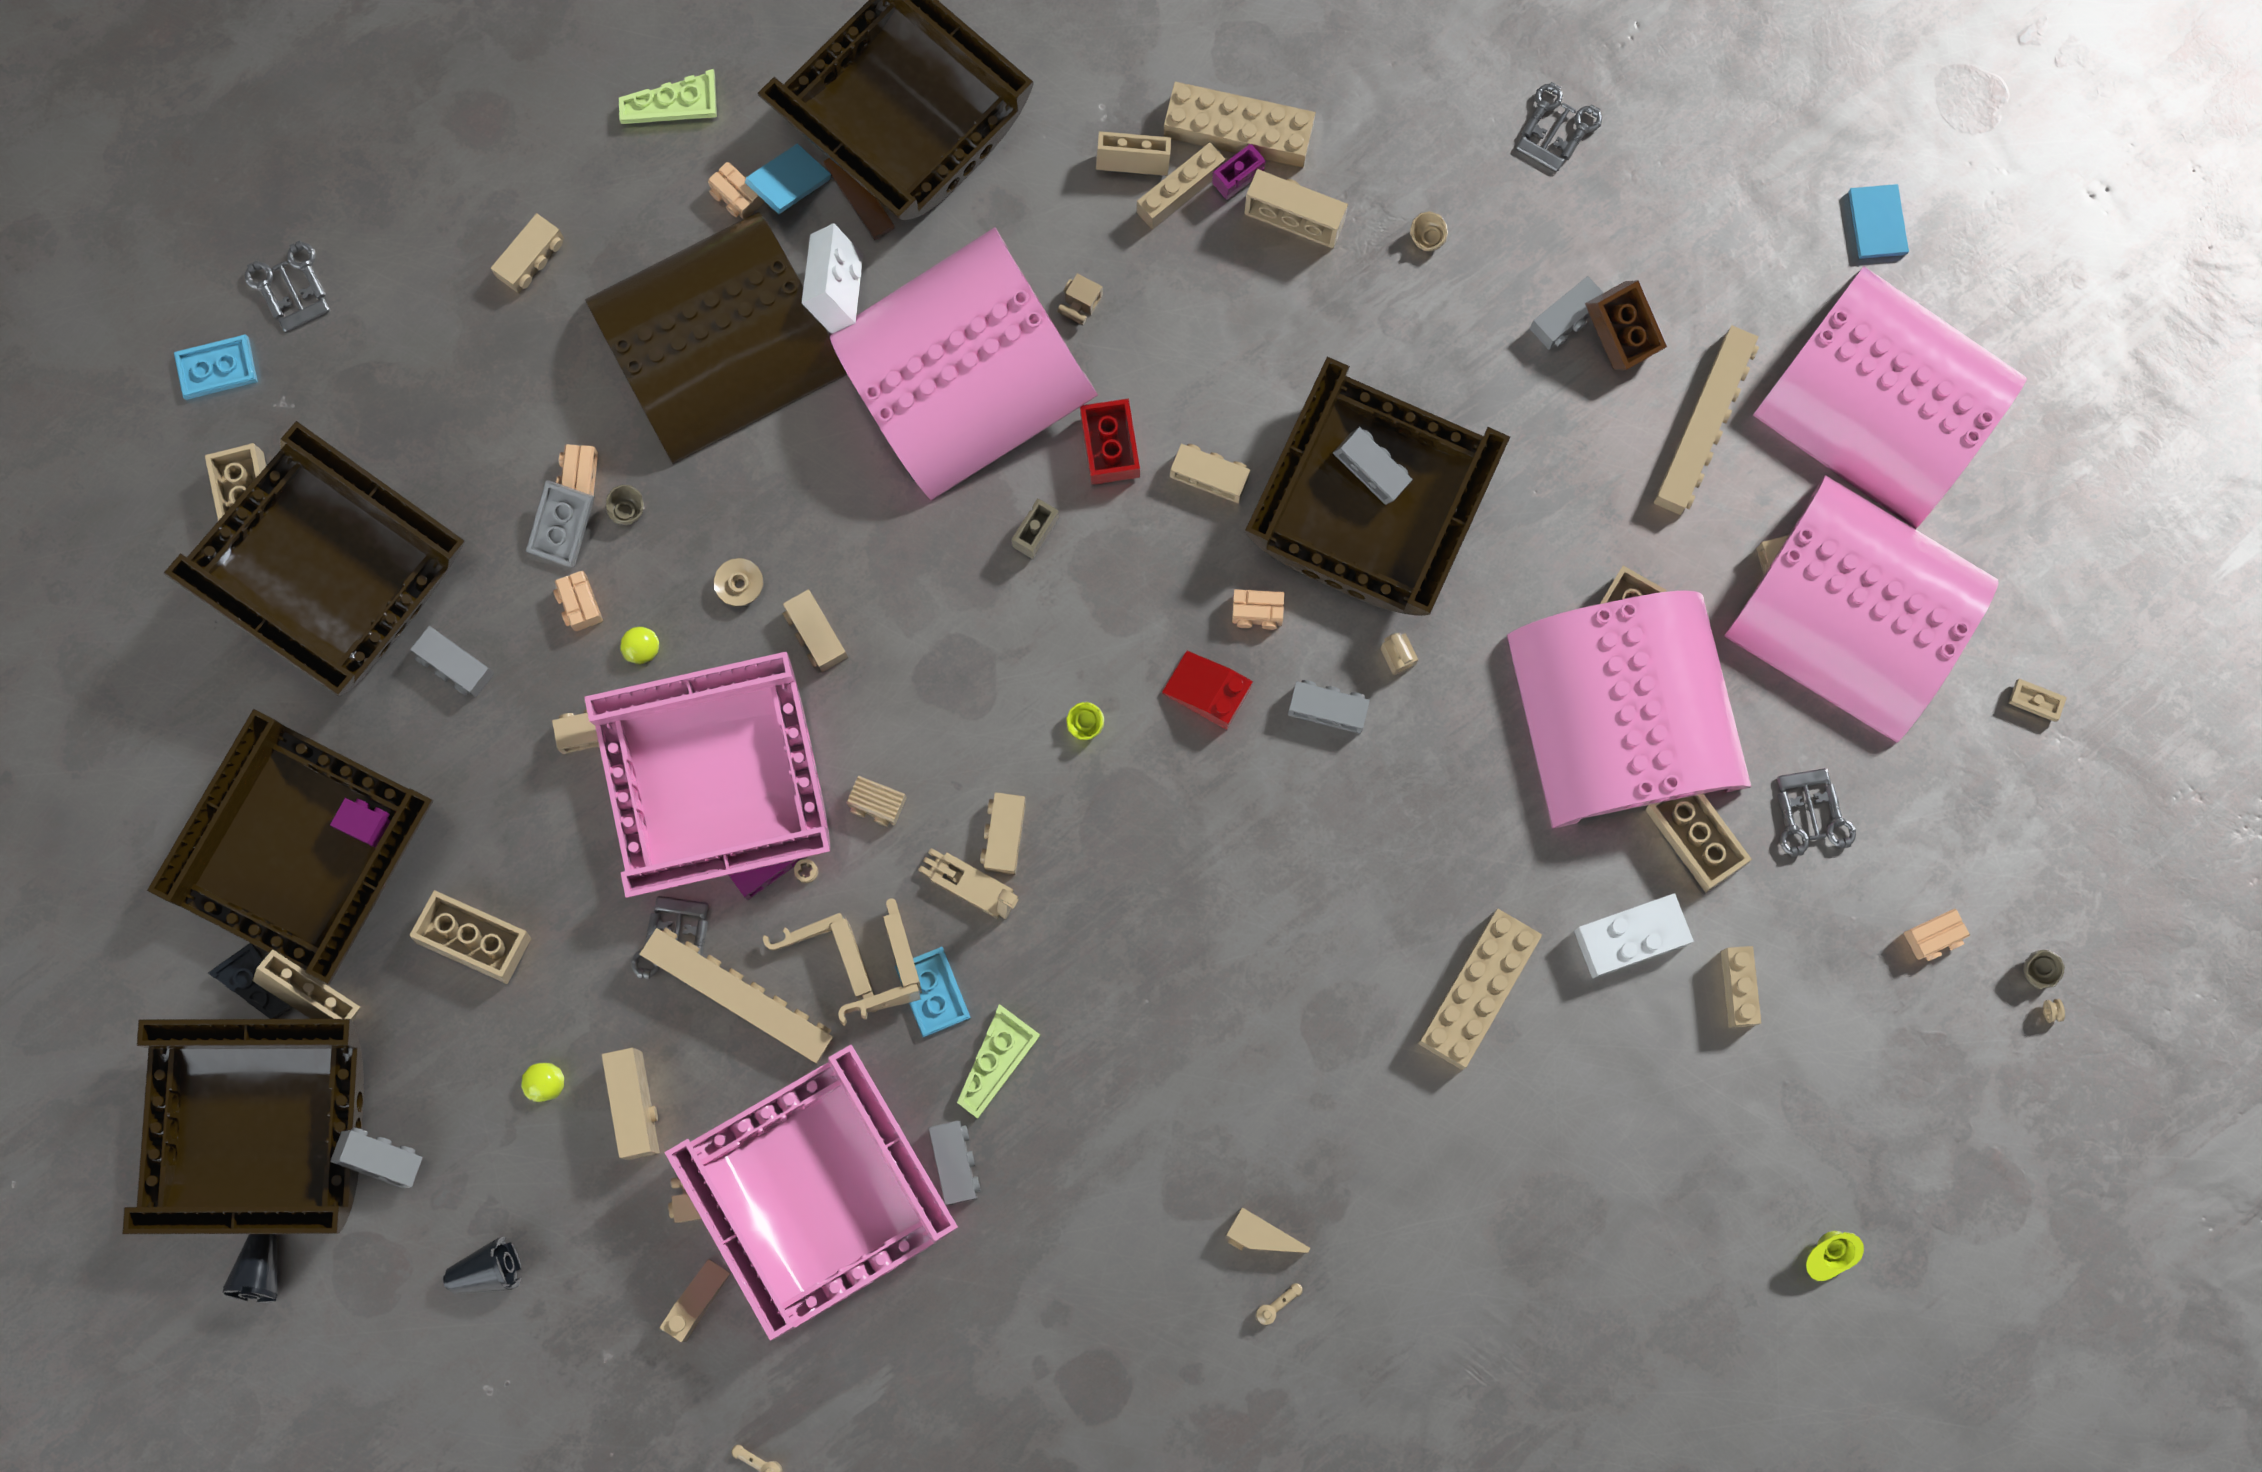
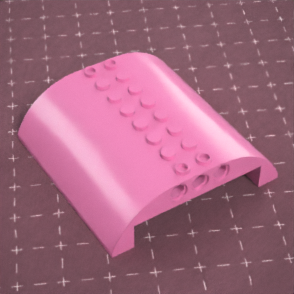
[829,227,1098,500]
[1753,266,2027,529]
[1724,475,1998,743]
[1507,591,1751,829]
[584,652,830,898]
[664,1044,958,1341]

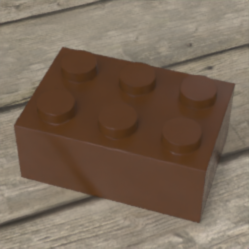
[1585,280,1667,370]

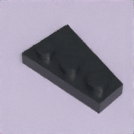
[208,943,293,1019]

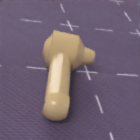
[1256,1283,1303,1325]
[731,1445,783,1472]

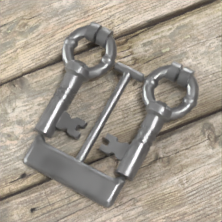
[1516,82,1602,172]
[245,240,330,332]
[1777,768,1856,857]
[631,896,708,985]

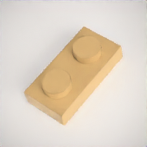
[2008,678,2067,722]

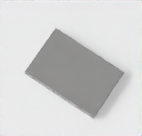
[526,480,595,568]

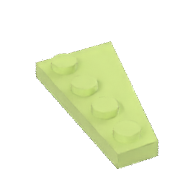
[619,69,717,124]
[957,1004,1041,1119]

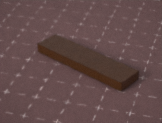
[823,158,895,240]

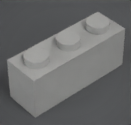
[1530,276,1603,350]
[1333,427,1412,505]
[410,626,494,697]
[1288,680,1370,734]
[929,1120,981,1206]
[330,1128,423,1188]

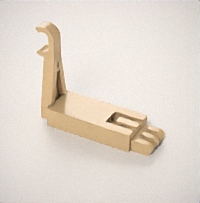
[918,848,1019,919]
[838,898,922,1026]
[763,913,878,1013]

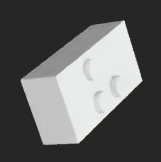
[802,223,863,334]
[1574,893,1694,979]

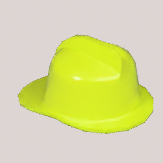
[1806,1231,1864,1281]

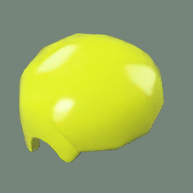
[620,627,659,665]
[1066,702,1104,740]
[521,1063,564,1102]

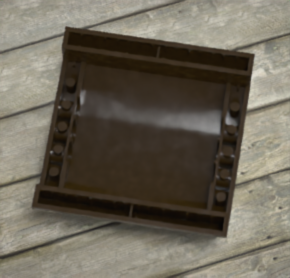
[757,0,1034,220]
[585,212,847,464]
[1245,356,1510,616]
[164,421,465,697]
[147,709,434,985]
[122,1019,364,1234]

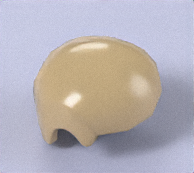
[1410,211,1448,252]

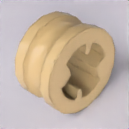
[794,859,818,883]
[2043,998,2065,1023]

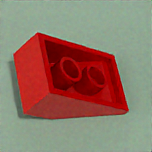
[1162,650,1253,730]

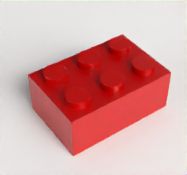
[1080,398,1140,485]

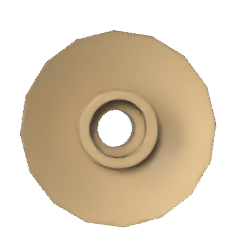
[714,558,763,607]

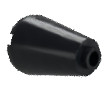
[222,1234,278,1303]
[443,1237,521,1294]

